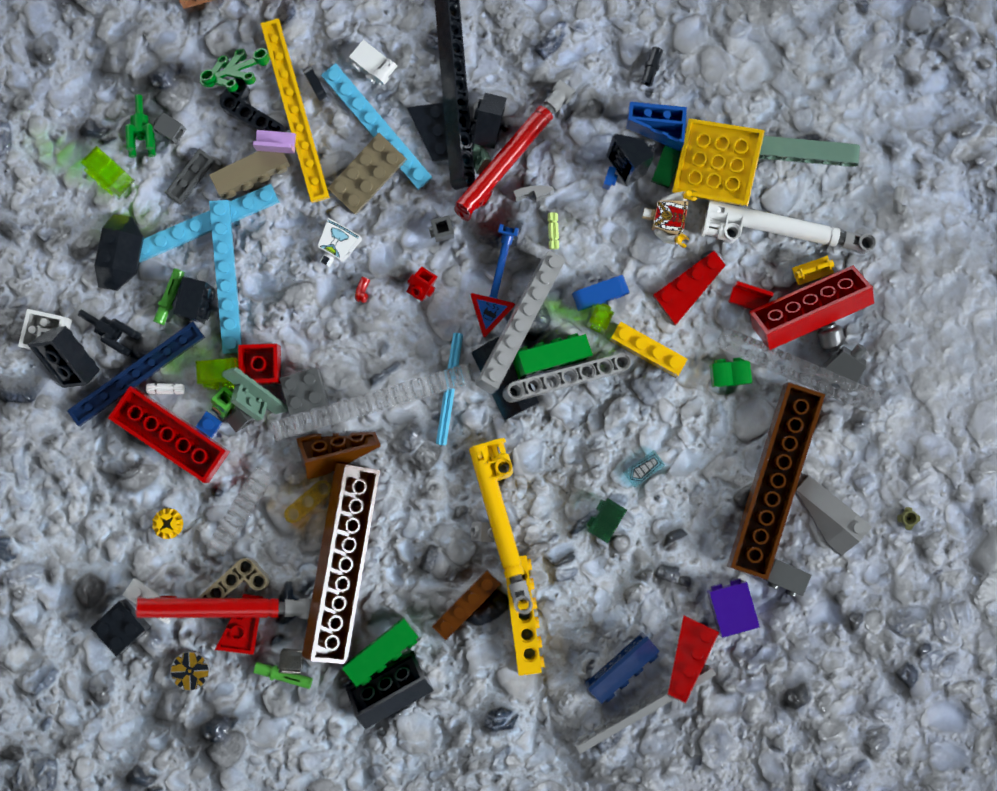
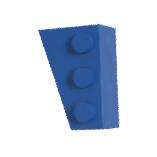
[626,102,687,152]

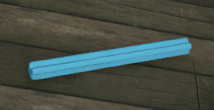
[436,333,463,446]

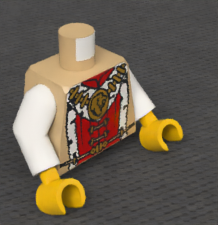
[642,188,697,248]

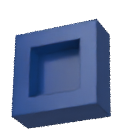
[602,166,618,190]
[196,411,223,438]

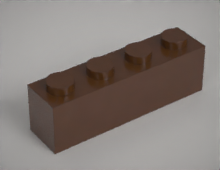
[432,569,501,640]

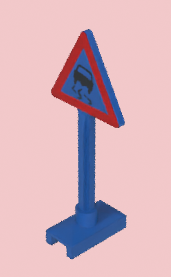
[471,224,520,337]

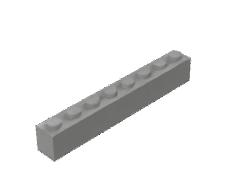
[475,251,565,394]

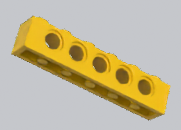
[506,555,545,676]

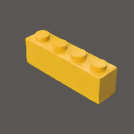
[609,321,688,378]

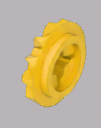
[152,508,183,539]

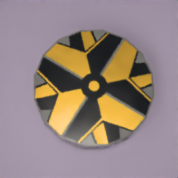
[170,651,210,691]

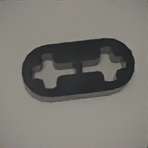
[302,66,328,101]

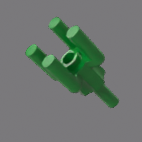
[125,94,156,158]

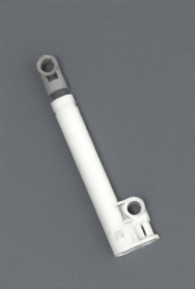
[701,200,876,254]

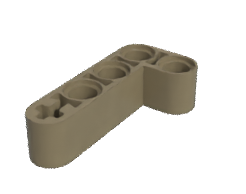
[198,557,270,598]

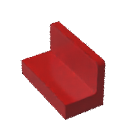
[728,281,774,310]

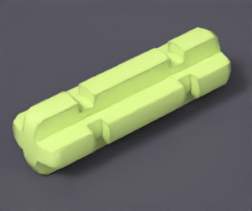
[547,212,559,250]

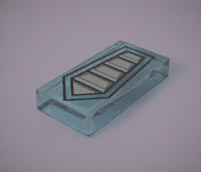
[623,450,665,488]

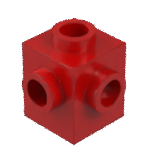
[406,267,438,302]

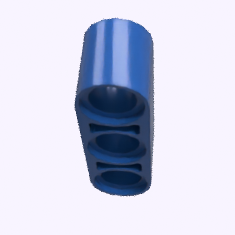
[572,275,630,312]

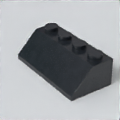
[606,133,655,186]
[471,336,539,421]
[346,651,434,729]

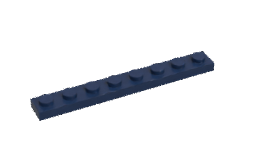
[67,322,206,426]

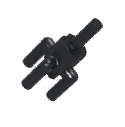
[78,309,142,356]

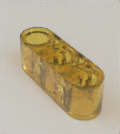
[284,480,332,523]

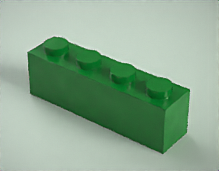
[513,333,593,379]
[342,617,419,687]

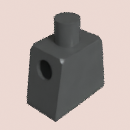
[821,343,867,393]

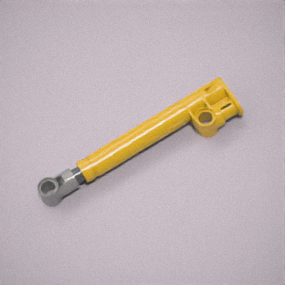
[469,438,533,615]

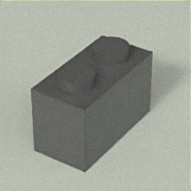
[763,559,812,598]

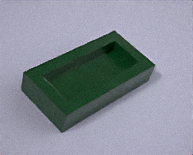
[651,146,681,188]

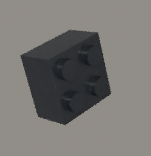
[174,276,215,324]
[90,599,151,657]

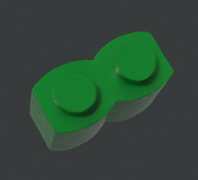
[709,357,752,388]

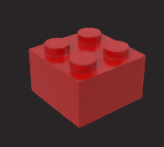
[238,343,281,385]

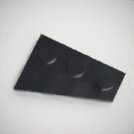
[407,103,448,162]

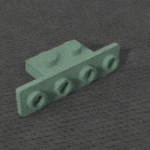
[222,368,288,421]

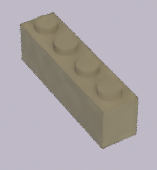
[209,151,290,199]

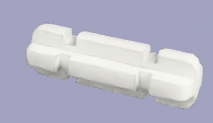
[146,383,185,395]

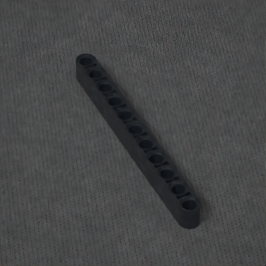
[434,0,475,190]

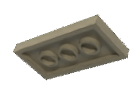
[328,133,407,215]

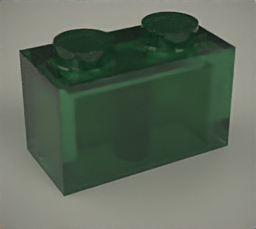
[586,498,627,543]

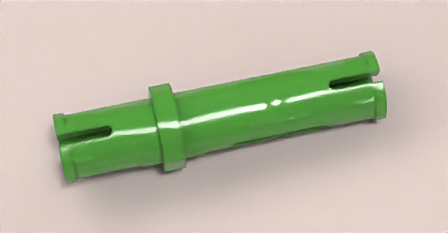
[153,268,185,325]
[253,662,313,689]

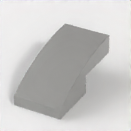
[513,185,554,202]

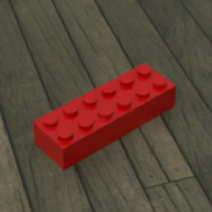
[749,265,874,350]
[108,386,230,483]

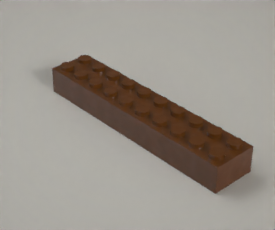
[727,382,826,580]
[302,463,380,664]

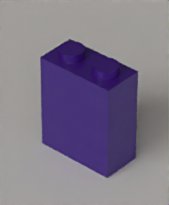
[707,578,760,638]

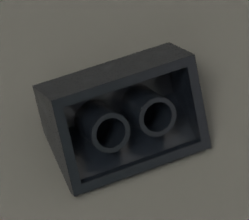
[27,326,100,388]

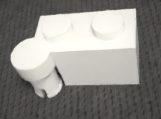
[349,39,397,86]

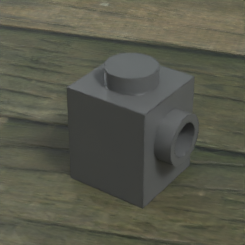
[429,215,455,243]

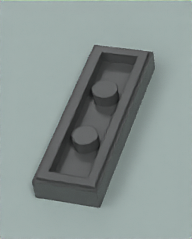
[165,148,215,205]

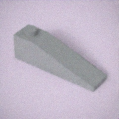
[796,475,872,556]

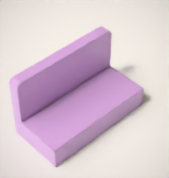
[253,130,296,154]

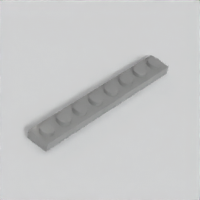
[575,665,716,754]

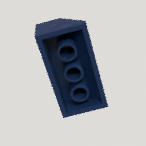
[585,632,660,704]

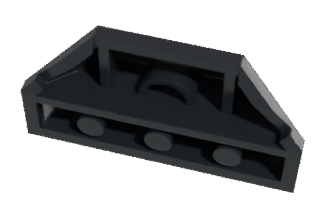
[94,214,144,291]

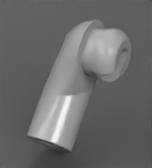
[893,186,907,216]

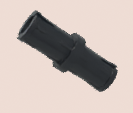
[641,46,663,87]

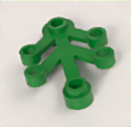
[200,48,270,92]

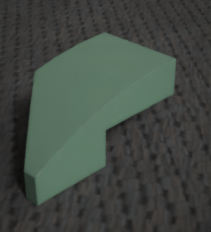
[472,139,491,175]

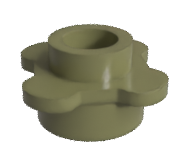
[897,507,920,530]

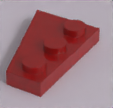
[215,593,263,655]

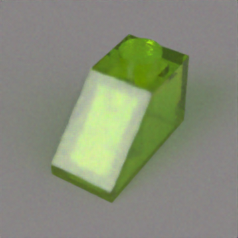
[586,303,614,335]

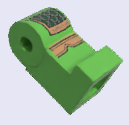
[211,386,235,420]

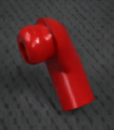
[355,276,370,303]

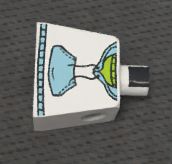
[318,218,362,268]

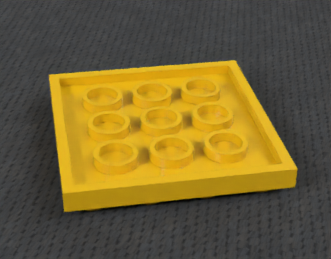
[672,118,765,207]

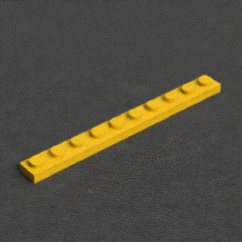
[261,18,330,203]

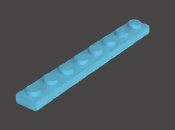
[321,63,432,190]
[139,184,280,263]
[209,200,242,354]

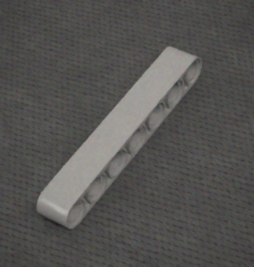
[503,353,631,403]

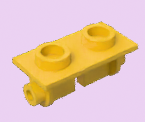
[792,256,834,286]

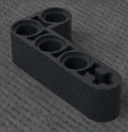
[219,78,287,132]

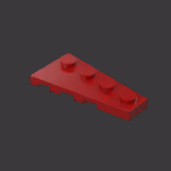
[653,250,726,326]
[668,615,719,704]

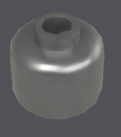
[817,322,845,352]

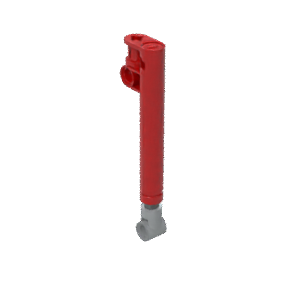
[454,79,576,222]
[136,596,312,619]

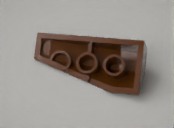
[296,432,381,480]

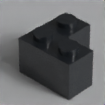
[471,93,507,149]

